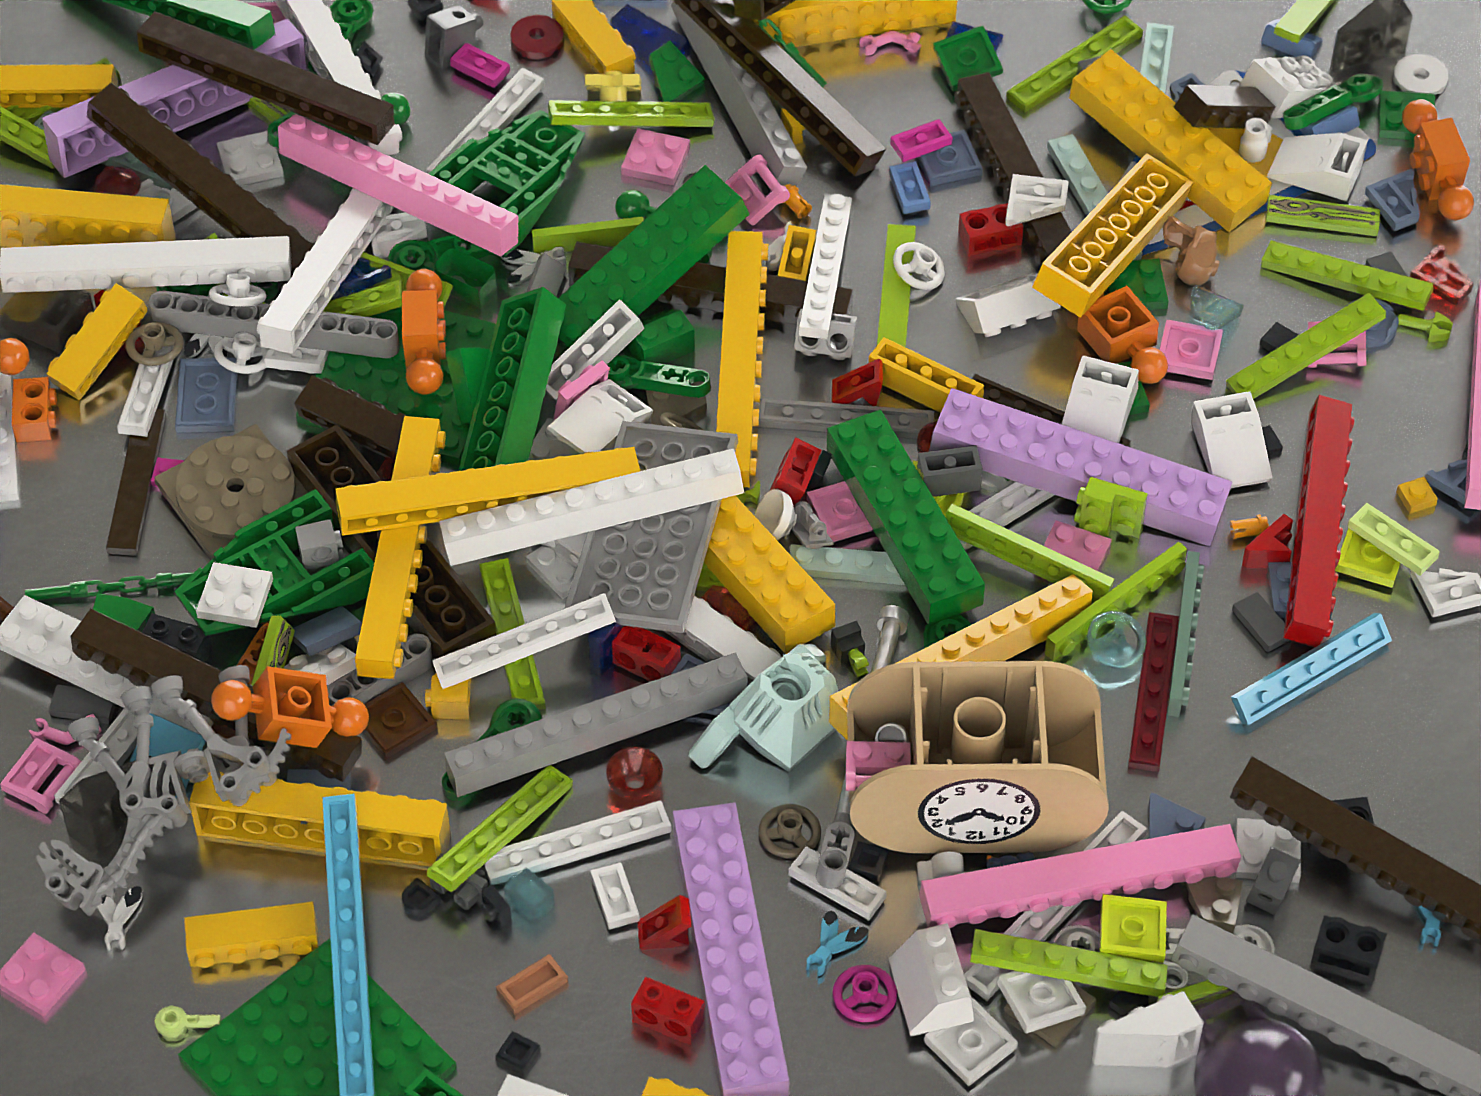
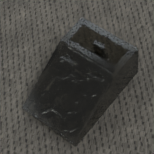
[1330,0,1413,72]
[0,290,94,354]
[59,755,152,854]

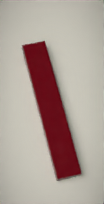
[1128,612,1179,772]

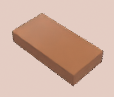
[496,954,568,1015]

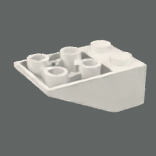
[1239,55,1336,119]
[1267,133,1367,201]
[1061,356,1139,444]
[547,379,653,454]
[1191,391,1273,488]
[1092,991,1203,1067]

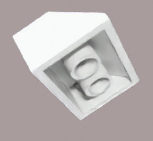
[955,273,1061,337]
[888,923,974,1036]

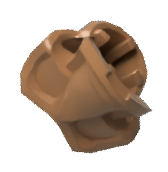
[1163,216,1219,287]

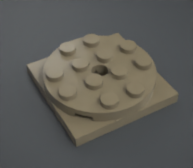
[154,424,308,560]

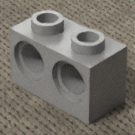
[794,309,857,360]
[295,519,344,576]

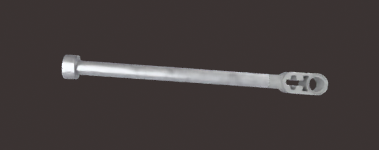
[816,605,909,889]

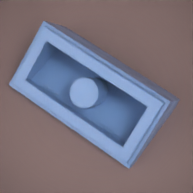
[1261,20,1323,59]
[1299,105,1360,135]

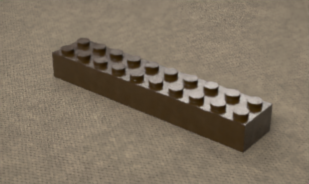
[287,424,496,659]

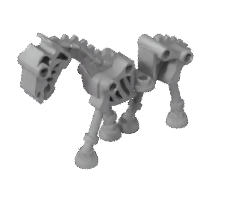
[36,665,292,916]

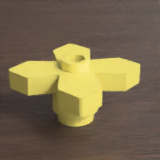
[585,71,642,102]

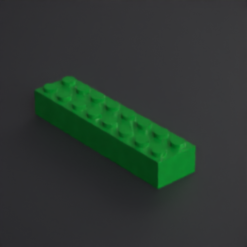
[557,165,750,351]
[459,287,566,471]
[827,409,985,625]

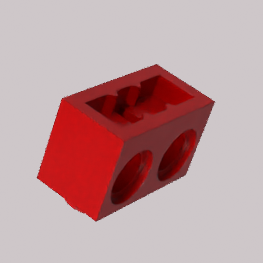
[958,203,1023,256]
[770,437,822,507]
[612,626,681,682]
[631,976,705,1046]

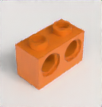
[12,377,57,443]

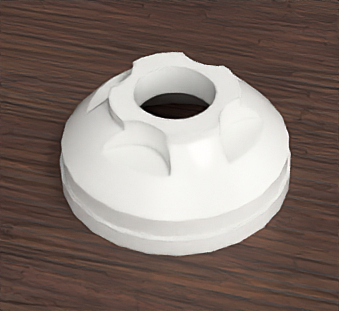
[754,489,797,540]

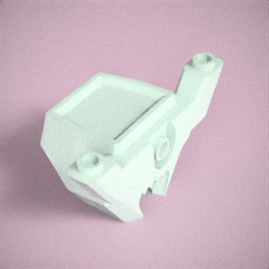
[689,644,839,772]

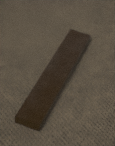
[972,374,1131,447]
[106,409,166,556]

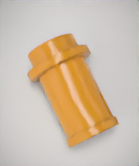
[782,184,812,219]
[1230,514,1269,539]

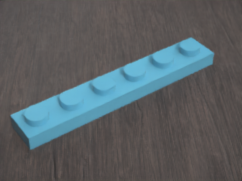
[1231,613,1392,725]

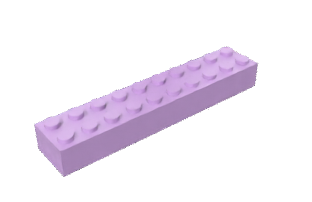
[42,19,307,178]
[929,388,1232,547]
[673,802,789,1096]

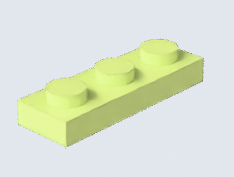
[1348,503,1440,576]

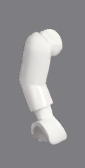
[764,221,801,272]

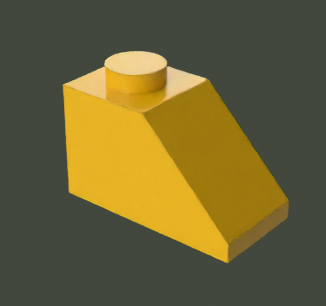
[778,225,817,281]
[425,673,471,719]

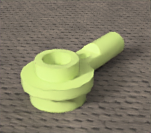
[155,1006,221,1038]

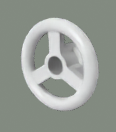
[893,242,945,290]
[209,273,267,307]
[214,332,269,374]

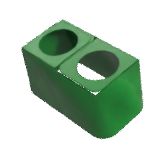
[434,248,497,308]

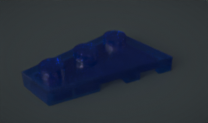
[610,4,690,77]

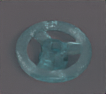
[1087,611,1146,668]

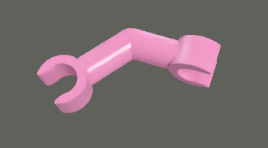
[859,31,921,56]
[29,714,102,745]

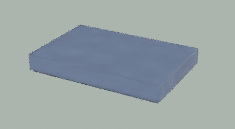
[175,357,238,433]

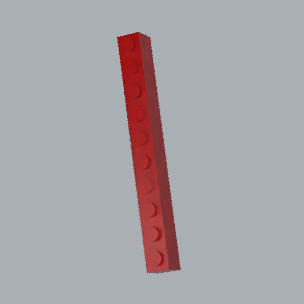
[1283,395,1355,647]

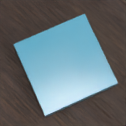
[126,713,206,793]

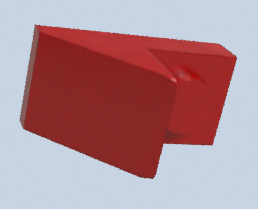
[832,359,883,406]
[1242,514,1293,568]
[637,895,692,950]

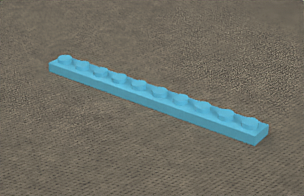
[322,794,375,1096]

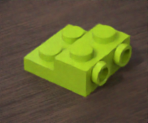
[1074,477,1148,538]

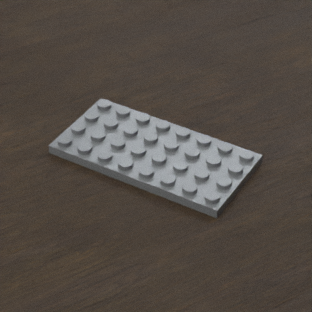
[564,421,738,633]

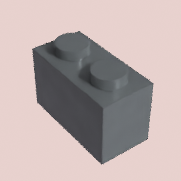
[917,445,983,497]

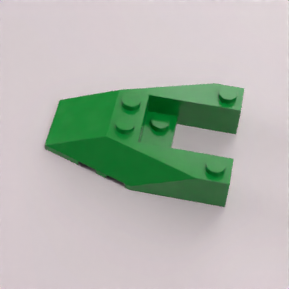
[428,110,585,257]
[174,489,374,636]

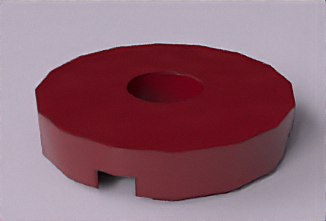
[510,14,564,60]

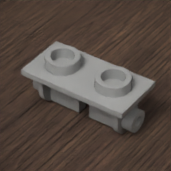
[791,501,834,549]

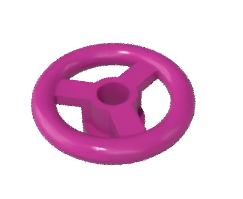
[832,965,897,1023]

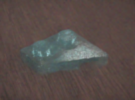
[1191,285,1244,330]

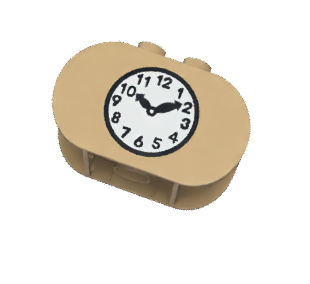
[847,661,1108,853]

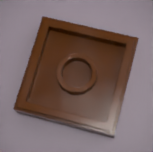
[363,682,437,759]

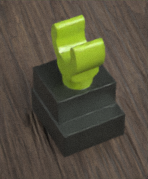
[830,620,869,677]

